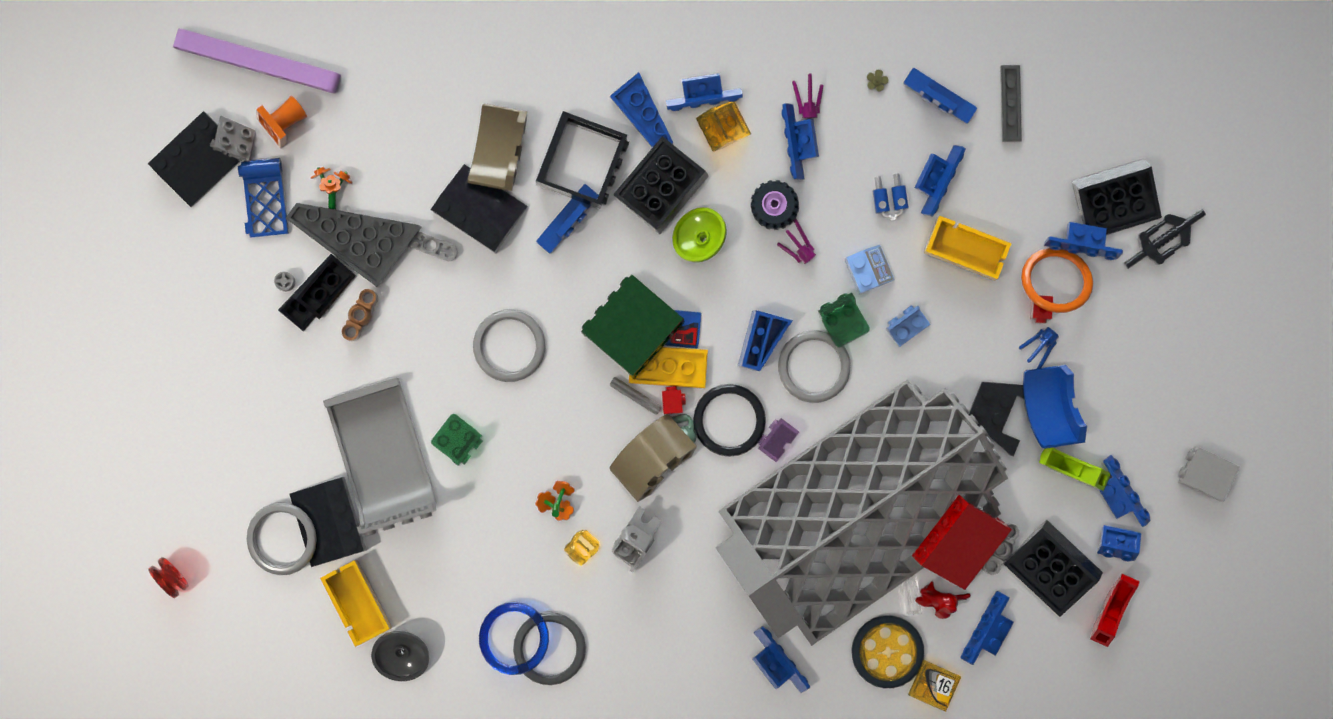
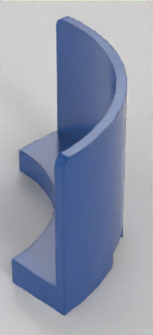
[1023,365,1087,449]

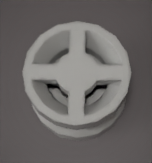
[274,272,295,292]

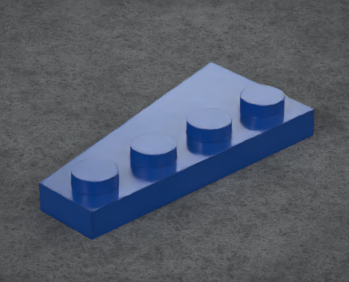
[610,72,673,148]

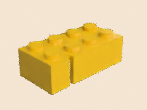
[924,216,1012,281]
[320,559,392,647]

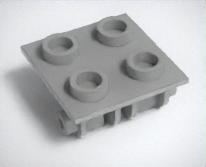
[210,116,255,161]

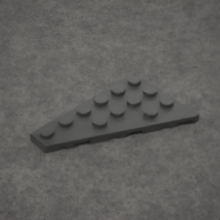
[286,203,422,287]

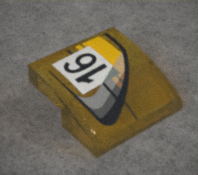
[908,660,961,712]

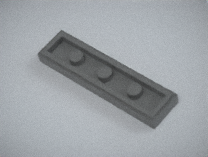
[1000,65,1022,142]

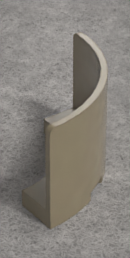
[468,104,527,191]
[610,414,697,502]

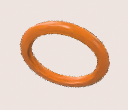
[1021,248,1093,313]

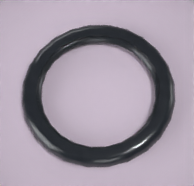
[693,384,766,457]

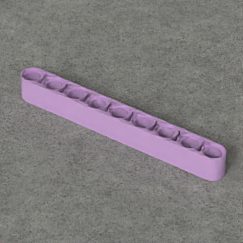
[173,28,341,93]

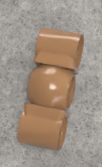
[342,289,378,341]

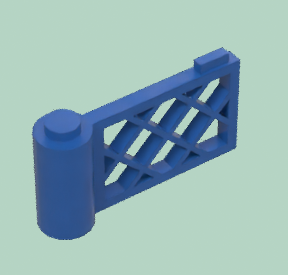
[238,158,289,238]

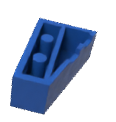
[738,310,793,371]

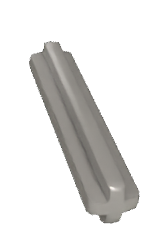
[610,377,661,415]

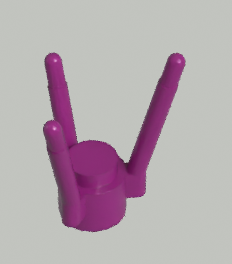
[792,73,823,119]
[777,219,816,264]

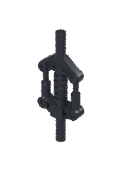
[1123,209,1206,269]

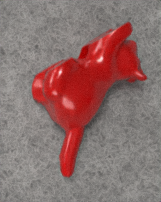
[915,581,971,619]

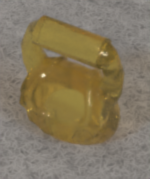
[564,530,600,566]

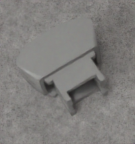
[612,506,662,573]

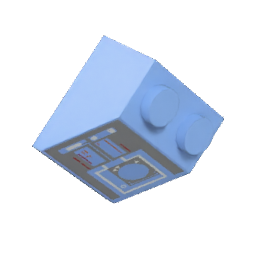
[845,245,894,294]

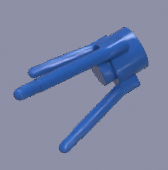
[1019,327,1059,369]

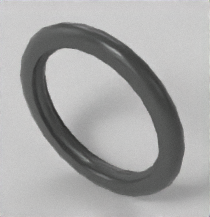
[513,612,586,685]

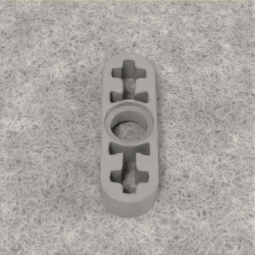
[409,232,458,261]

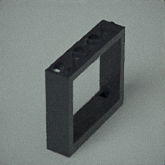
[536,111,629,209]

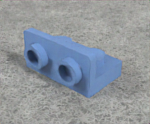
[886,305,930,347]

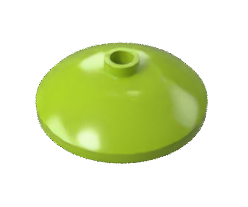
[672,207,727,263]

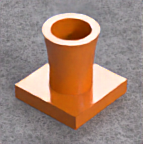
[256,96,307,149]

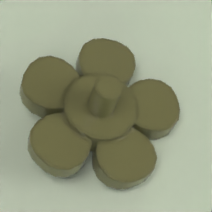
[867,69,888,92]

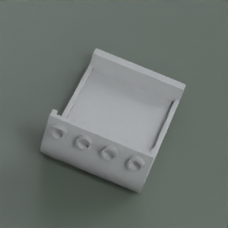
[323,378,436,537]

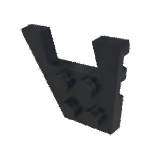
[968,382,1024,456]

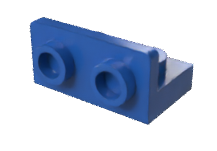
[1097,525,1141,562]

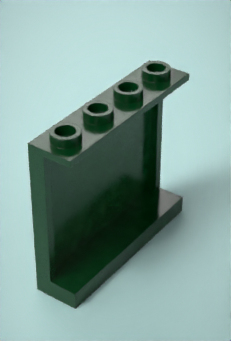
[581,274,685,379]

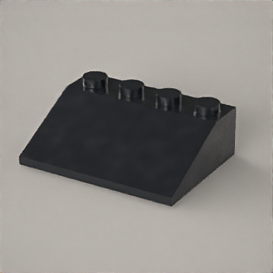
[148,111,240,207]
[613,136,709,234]
[1072,159,1162,235]
[430,164,528,254]
[289,477,367,567]
[1004,520,1103,617]

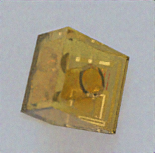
[696,101,751,152]

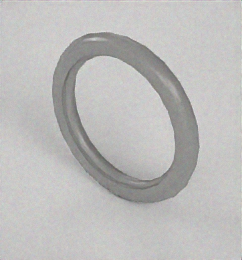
[473,310,545,382]
[778,331,850,403]
[246,503,317,575]

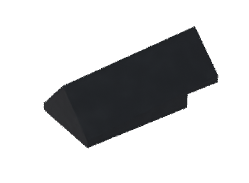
[278,254,356,332]

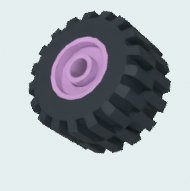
[751,180,799,230]

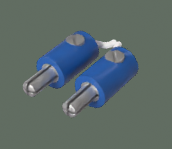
[872,173,909,221]

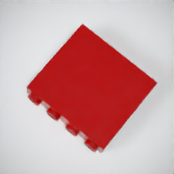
[912,495,1012,590]

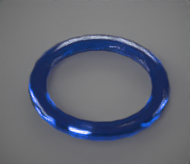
[479,602,549,675]

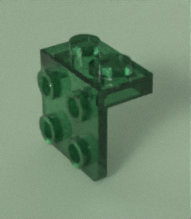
[818,292,870,348]
[431,414,483,466]

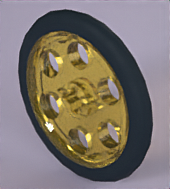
[852,615,924,688]

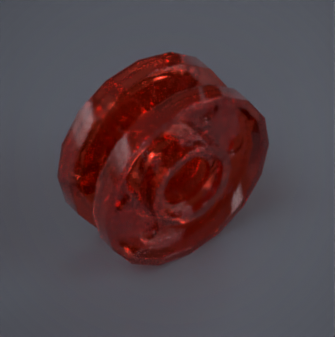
[148,557,189,599]

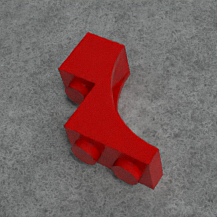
[1090,574,1140,647]

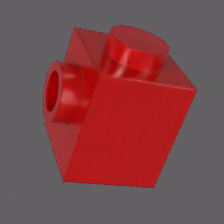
[1030,295,1053,324]
[662,386,686,415]

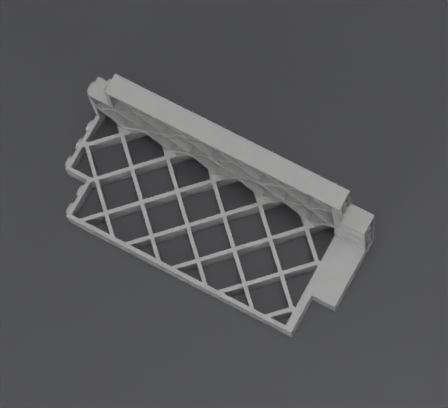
[716,380,1008,646]

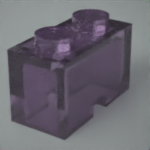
[757,418,799,462]

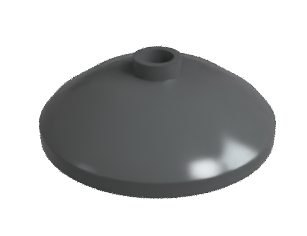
[371,631,429,681]

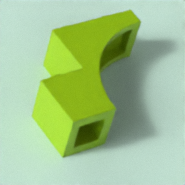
[1039,447,1110,491]

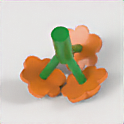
[310,167,352,210]
[535,481,575,521]

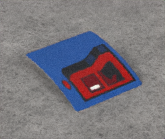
[665,310,701,349]

